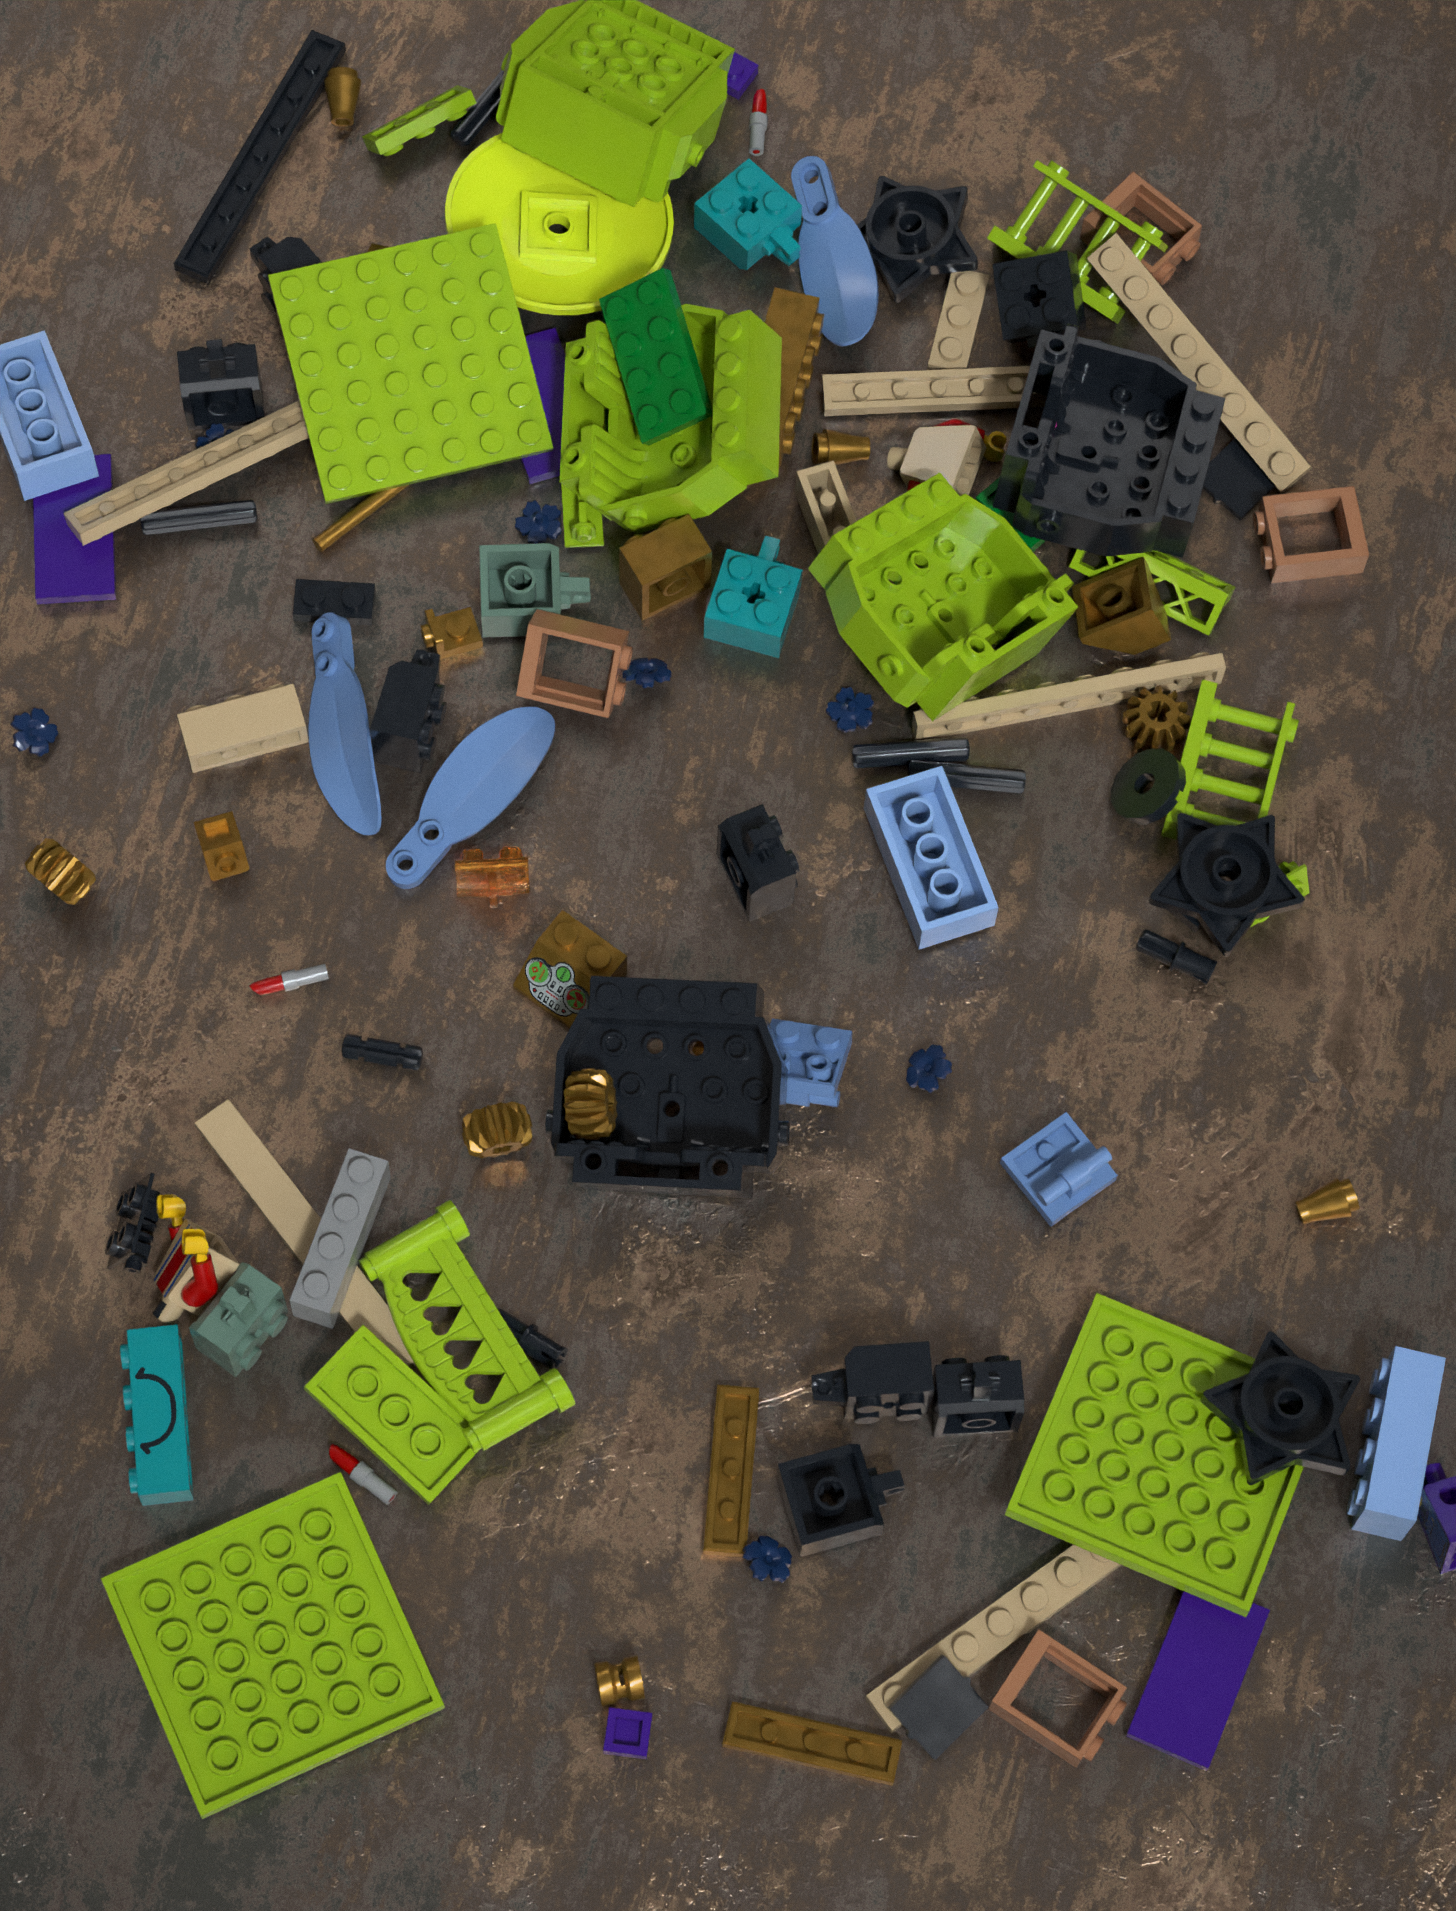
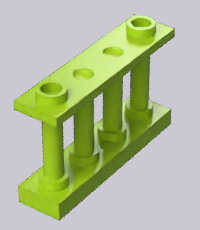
[987,160,1169,324]
[1161,679,1299,840]

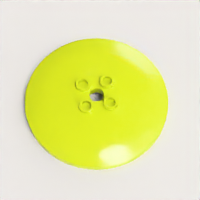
[445,133,674,315]

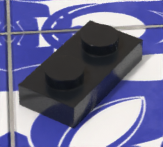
[293,579,376,626]

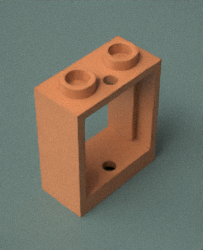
[1080,172,1202,285]
[1253,486,1369,583]
[516,609,633,718]
[988,1629,1127,1768]

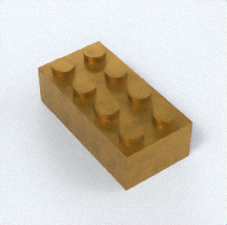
[765,287,825,468]

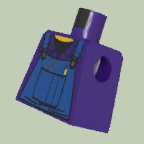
[1418,1463,1456,1574]

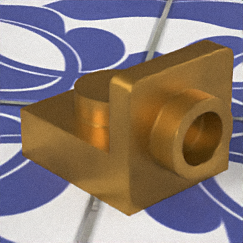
[420,607,483,660]
[193,811,249,881]

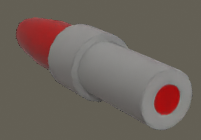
[749,89,768,156]
[249,964,329,995]
[329,1444,398,1505]

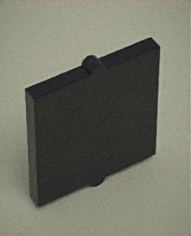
[1203,438,1276,521]
[887,1654,989,1760]

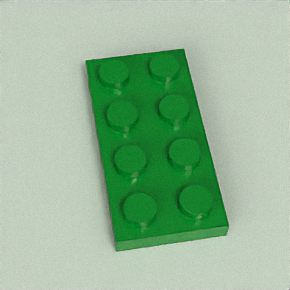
[599,268,713,445]

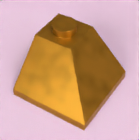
[1072,557,1171,655]

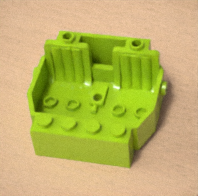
[496,0,735,207]
[559,304,782,534]
[808,473,1078,722]

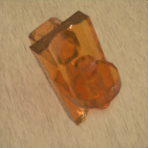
[455,847,530,908]

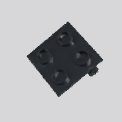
[105,1173,161,1274]

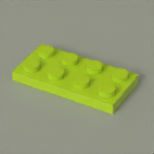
[304,1325,479,1505]

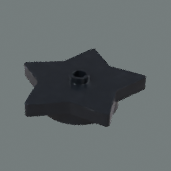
[857,176,978,303]
[1149,813,1305,957]
[1201,1331,1360,1485]

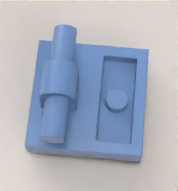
[770,1018,852,1107]
[1000,1112,1118,1227]

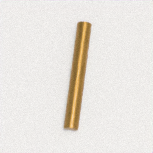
[312,485,409,552]

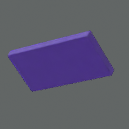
[520,328,565,485]
[33,454,116,605]
[1126,1591,1270,1771]

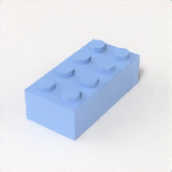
[0,330,99,501]
[864,766,999,950]
[1347,1346,1446,1541]

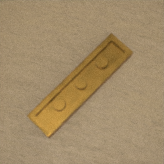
[703,1384,760,1557]
[722,1701,903,1786]

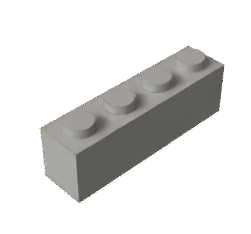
[289,1148,391,1329]

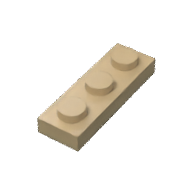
[927,271,990,370]

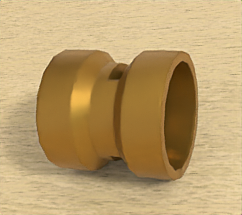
[594,1655,645,1707]

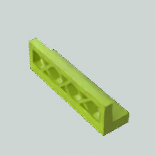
[1069,549,1236,636]

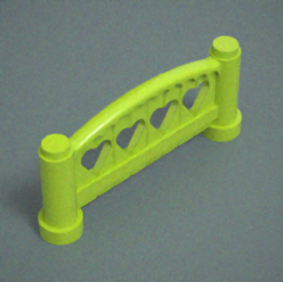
[358,1199,575,1453]

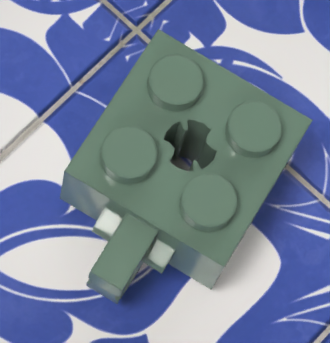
[479,543,591,637]
[189,1262,288,1377]

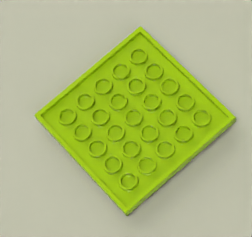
[268,223,553,504]
[1005,1293,1304,1617]
[101,1472,445,1819]

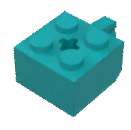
[694,158,802,270]
[703,536,803,658]

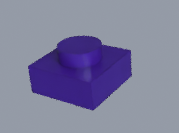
[727,52,759,100]
[603,1707,653,1760]

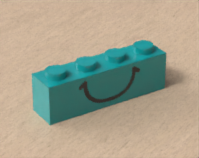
[120,1324,194,1506]

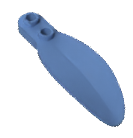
[791,156,879,347]
[308,612,382,835]
[386,707,555,889]

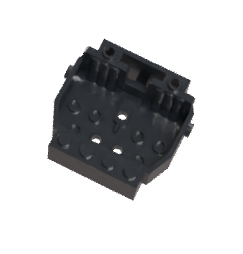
[993,323,1225,558]
[545,976,790,1198]

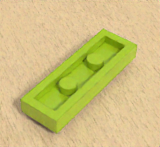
[362,85,477,156]

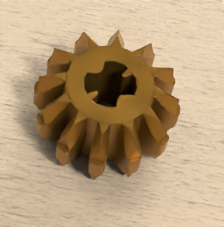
[1122,685,1191,752]
[25,838,96,905]
[563,1068,618,1140]
[462,1101,533,1159]

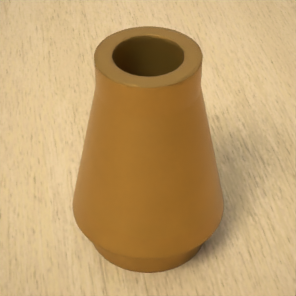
[324,67,362,127]
[811,429,871,465]
[1295,1178,1360,1225]

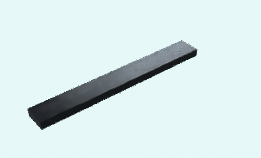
[173,30,346,285]

